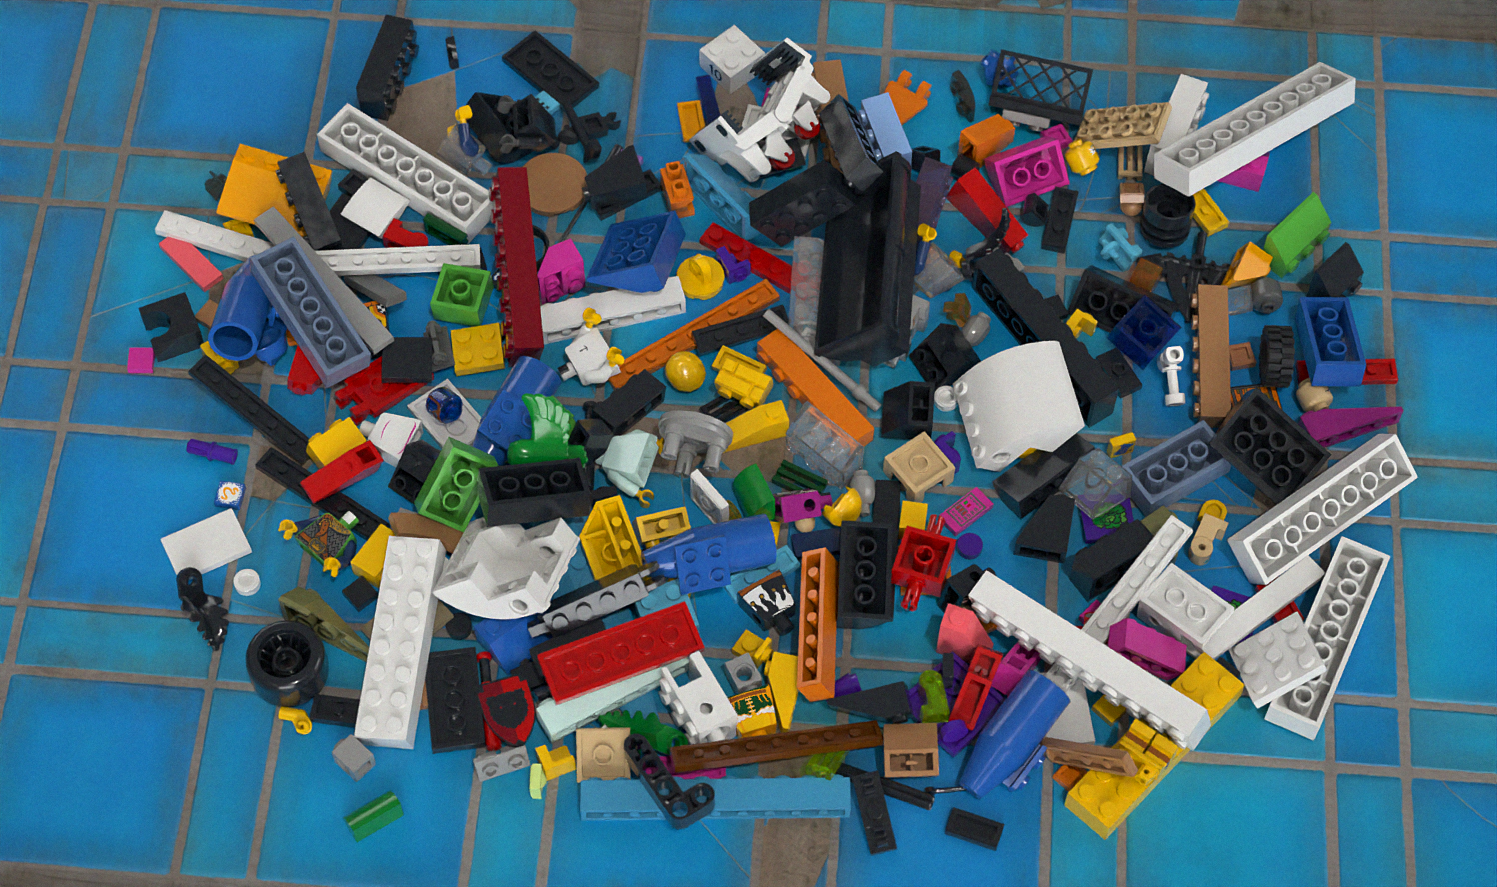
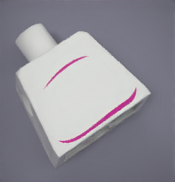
[359,413,424,468]

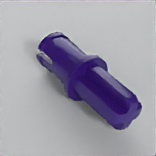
[186,439,238,465]

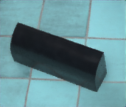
[992,433,1097,519]

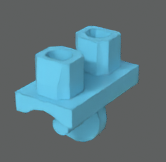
[1098,223,1143,272]

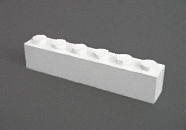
[540,276,686,344]

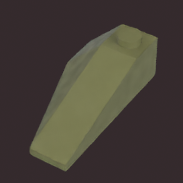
[278,586,369,663]

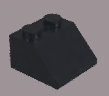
[1306,242,1364,297]

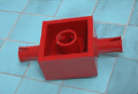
[891,514,956,611]

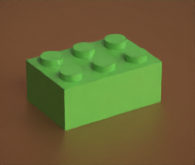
[414,437,498,532]

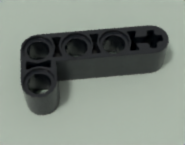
[624,734,715,829]

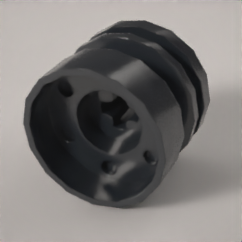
[1140,183,1196,248]

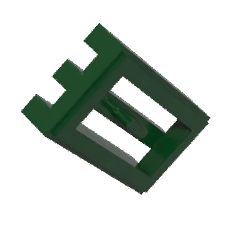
[423,213,469,245]
[772,460,828,494]

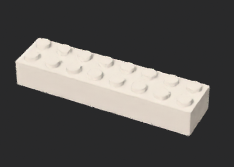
[317,103,494,244]
[1227,434,1418,585]
[354,536,446,749]
[1264,536,1390,741]

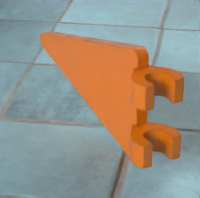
[884,70,931,125]

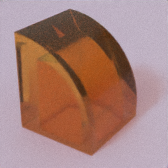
[1129,258,1163,292]

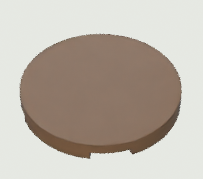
[523,153,587,217]

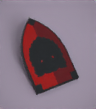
[474,672,536,748]

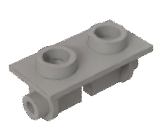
[472,745,531,782]

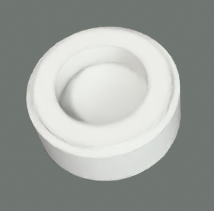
[934,386,958,411]
[234,569,261,596]

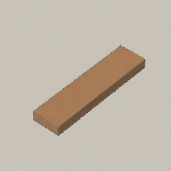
[1041,737,1138,777]

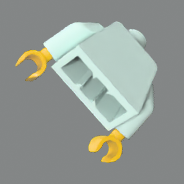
[595,429,665,508]

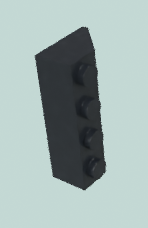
[1067,265,1180,353]
[836,520,893,629]

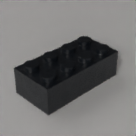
[356,14,419,121]
[749,160,857,247]
[477,458,591,527]

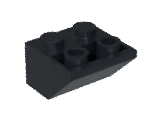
[909,323,981,391]
[881,381,935,439]
[388,440,441,505]

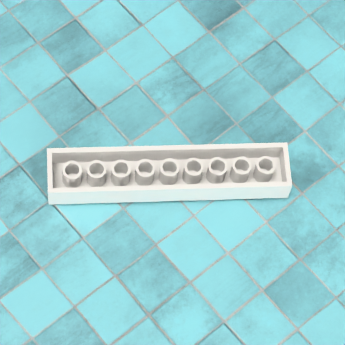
[1154,62,1356,196]
[968,570,1211,751]

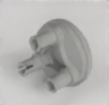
[658,410,733,479]

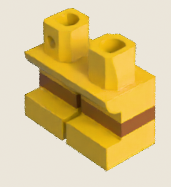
[1117,719,1179,786]

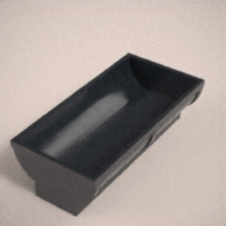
[814,151,921,367]

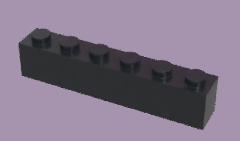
[819,94,884,192]

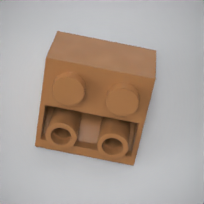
[884,723,939,778]

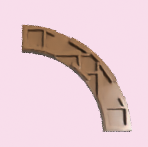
[388,513,464,554]

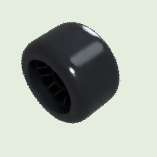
[245,620,329,707]

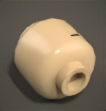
[1296,378,1333,412]

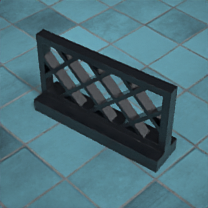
[988,49,1093,125]

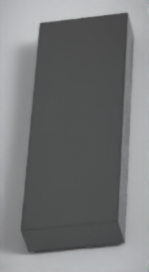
[344,274,407,307]

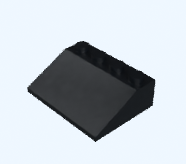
[1208,387,1332,505]

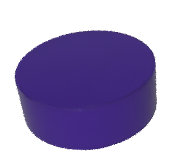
[957,533,983,560]
[940,720,968,742]

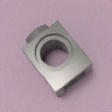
[725,653,762,694]
[332,734,376,782]

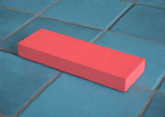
[158,237,224,293]

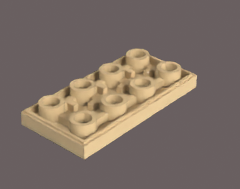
[1074,102,1172,149]

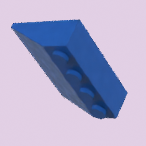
[587,211,686,293]

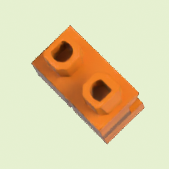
[660,161,695,218]

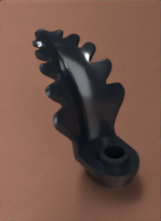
[961,208,1011,282]
[176,567,229,651]

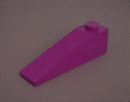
[1298,407,1404,448]

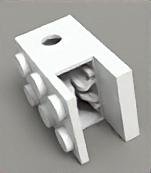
[1137,563,1234,659]
[659,651,737,745]

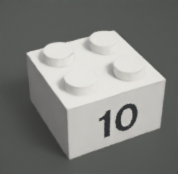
[700,25,765,94]

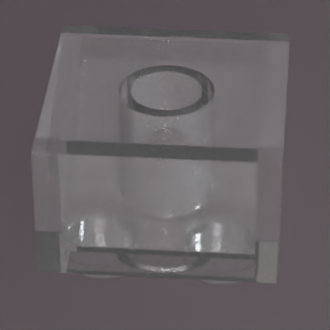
[1059,448,1133,519]

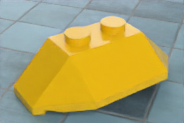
[579,495,651,581]

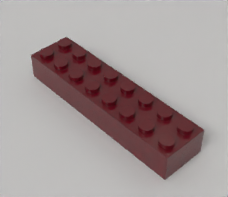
[489,167,544,367]

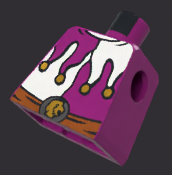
[773,489,832,523]

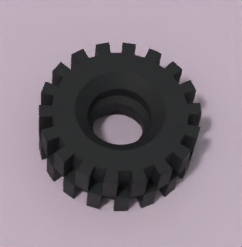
[1259,325,1295,388]

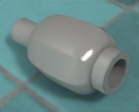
[961,312,991,346]
[850,470,875,517]

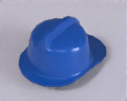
[255,318,288,366]

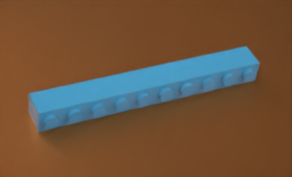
[580,775,851,821]

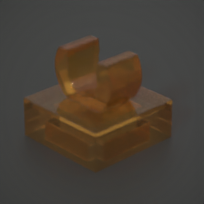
[943,293,972,327]

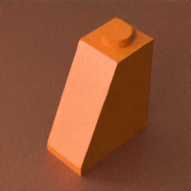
[957,114,1015,168]

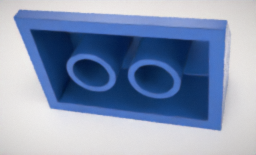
[474,599,553,676]

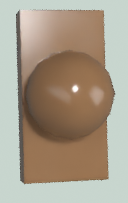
[1119,183,1145,216]

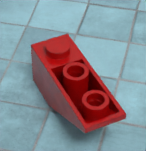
[300,440,384,504]

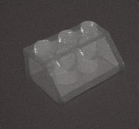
[786,401,863,489]

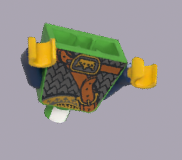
[278,511,359,577]

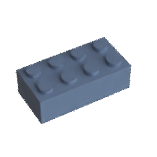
[1118,420,1231,517]

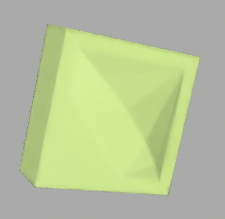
[529,764,547,799]

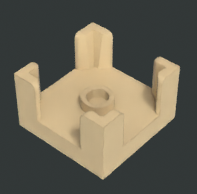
[883,431,955,503]

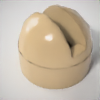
[795,517,815,533]

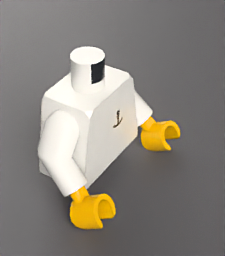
[557,307,624,386]

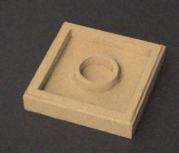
[576,727,631,782]

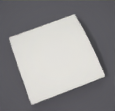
[341,177,410,239]

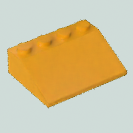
[216,144,333,238]

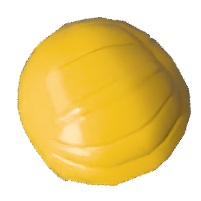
[665,351,706,392]
[822,486,862,527]

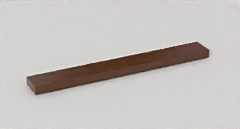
[669,720,884,773]

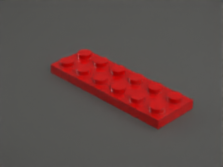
[537,601,705,705]

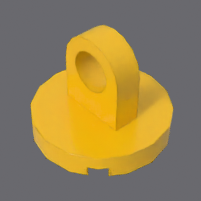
[677,254,724,300]

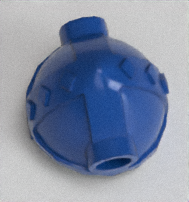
[980,49,1019,88]

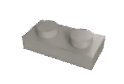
[1002,109,1051,131]

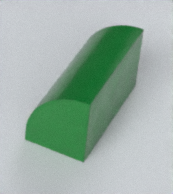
[732,463,775,521]
[343,790,404,842]

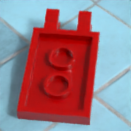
[334,356,434,426]

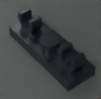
[852,770,897,856]

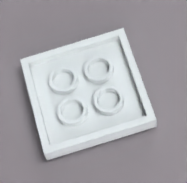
[1229,612,1327,709]

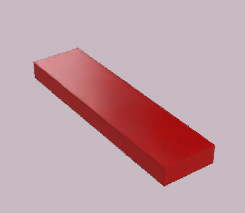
[1296,359,1398,385]

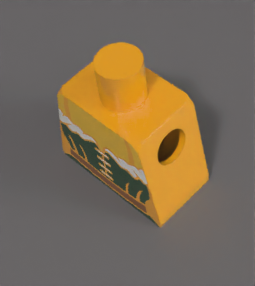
[727,684,776,738]

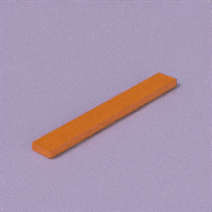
[607,279,780,389]

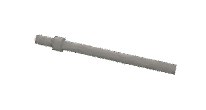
[763,309,882,412]

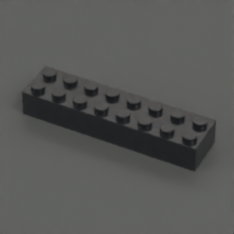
[972,248,1119,428]

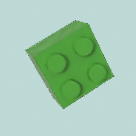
[430,263,494,326]

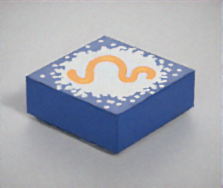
[214,480,246,510]

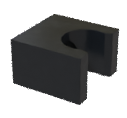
[138,292,204,363]

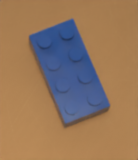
[1295,297,1366,387]

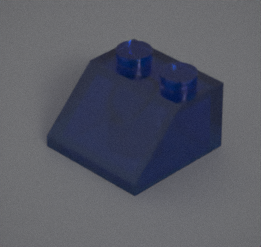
[1107,295,1182,370]

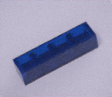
[695,75,721,126]

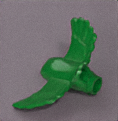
[507,393,588,468]

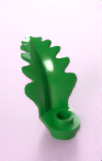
[598,710,688,757]

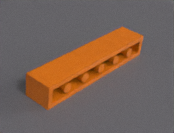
[756,329,874,456]
[797,547,838,702]

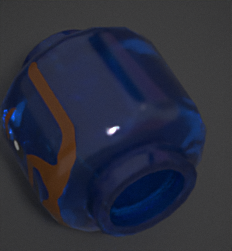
[425,387,463,424]

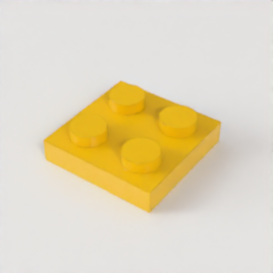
[451,323,505,376]

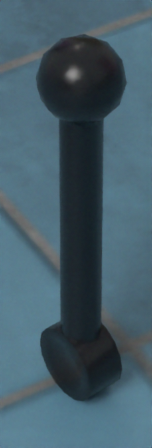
[924,786,966,795]

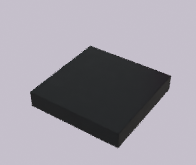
[382,337,433,383]

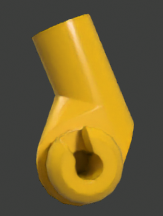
[278,706,312,734]

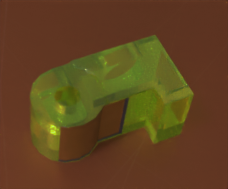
[918,670,949,723]

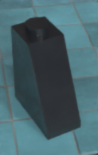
[581,145,647,209]
[1014,494,1075,564]

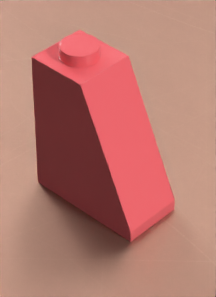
[936,603,994,663]

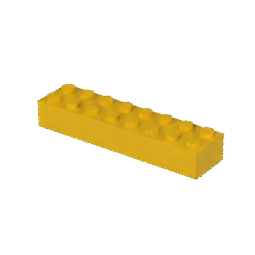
[1064,652,1245,840]

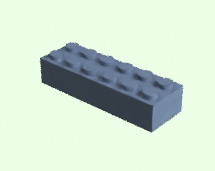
[250,236,371,388]

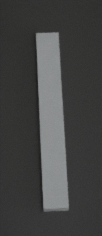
[254,206,394,355]

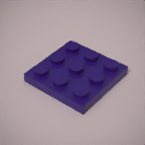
[909,651,1005,758]

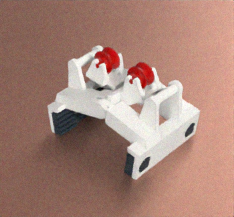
[689,38,830,182]

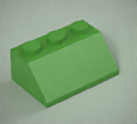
[1263,192,1331,278]

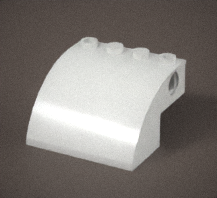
[953,341,1085,472]
[432,517,580,619]

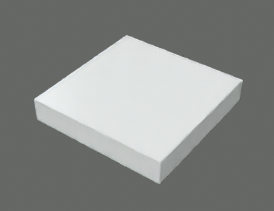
[690,469,729,524]

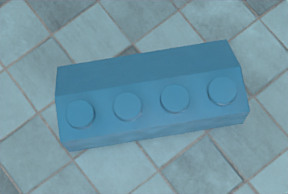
[684,154,761,242]

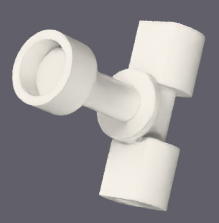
[1157,346,1186,406]

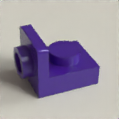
[716,246,751,284]
[934,431,961,474]

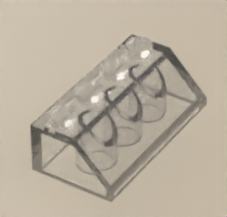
[789,236,824,338]

